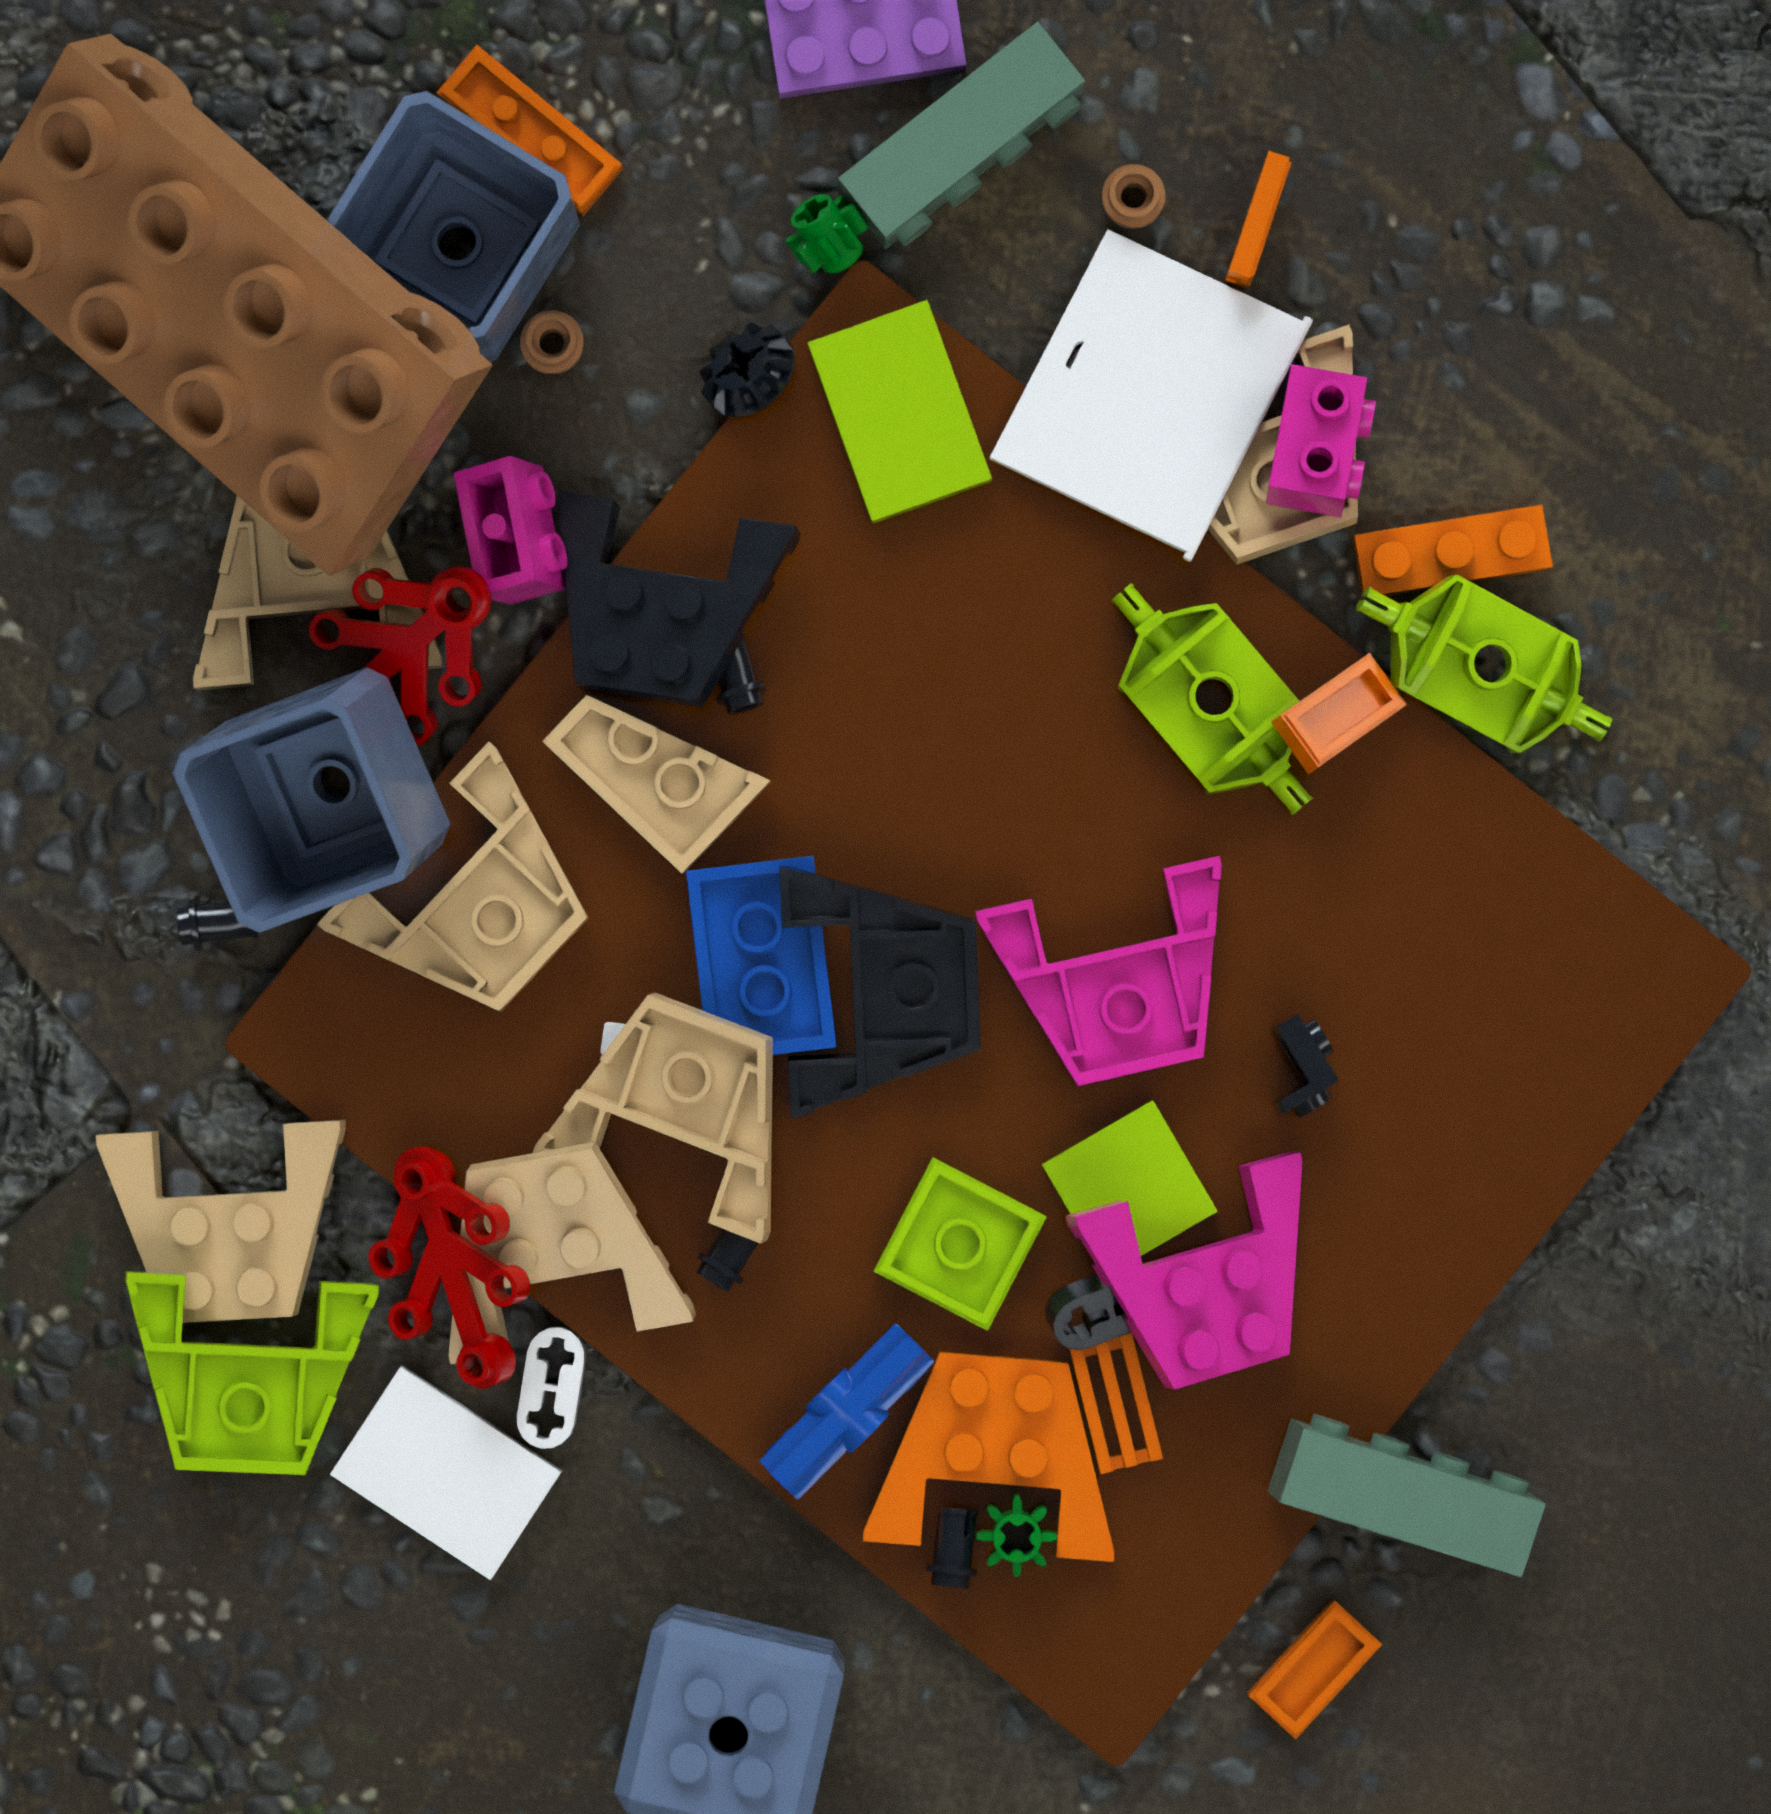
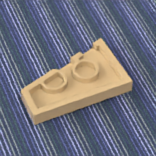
[542,695,771,875]

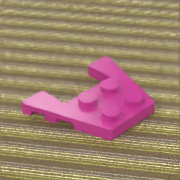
[975,856,1222,1086]
[1066,1151,1303,1390]

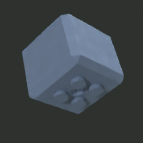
[327,91,580,361]
[173,667,451,933]
[614,1604,845,1814]

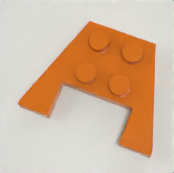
[863,1351,1115,1562]

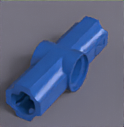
[759,1322,935,1500]

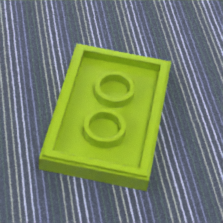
[807,300,992,524]

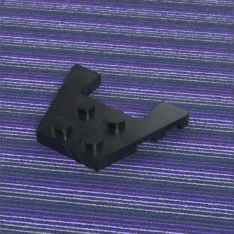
[558,492,801,708]
[779,866,981,1118]

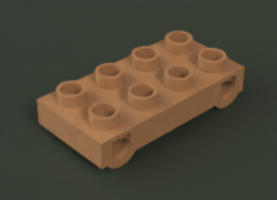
[0,33,493,576]

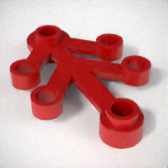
[309,566,492,746]
[368,1146,530,1389]

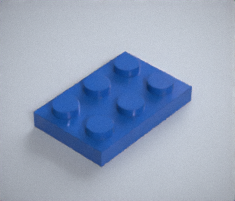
[686,856,837,1055]

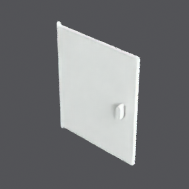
[990,229,1313,562]

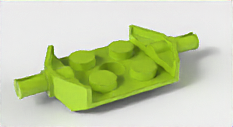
[1356,574,1612,753]
[1111,583,1313,815]

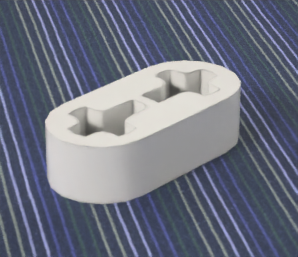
[517,1326,586,1449]

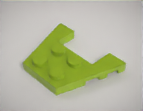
[125,1271,379,1475]

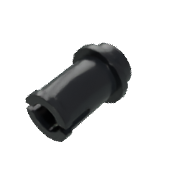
[716,630,766,715]
[177,899,259,950]
[696,1229,758,1292]
[926,1507,978,1589]

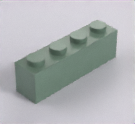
[838,21,1085,250]
[1267,1414,1546,1578]

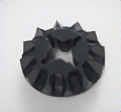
[699,322,795,417]

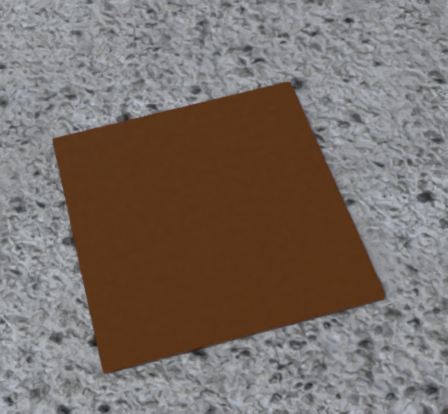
[225,260,1751,1766]

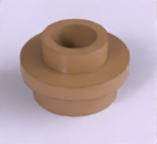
[1102,164,1165,229]
[520,310,584,375]

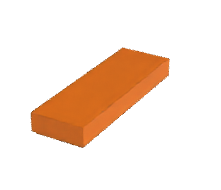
[436,45,624,217]

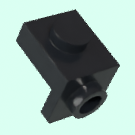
[1271,1014,1339,1118]

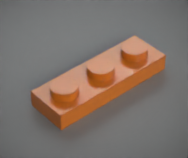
[1352,504,1553,600]

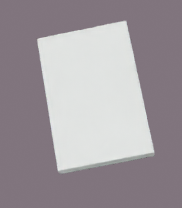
[330,1366,563,1580]

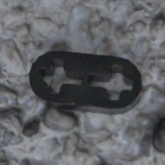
[1045,1262,1145,1350]

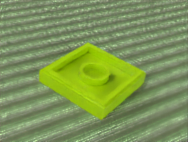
[1041,1100,1218,1256]
[874,1157,1047,1331]

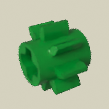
[786,194,869,273]
[976,1494,1057,1577]

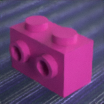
[1266,364,1376,517]
[453,456,568,605]

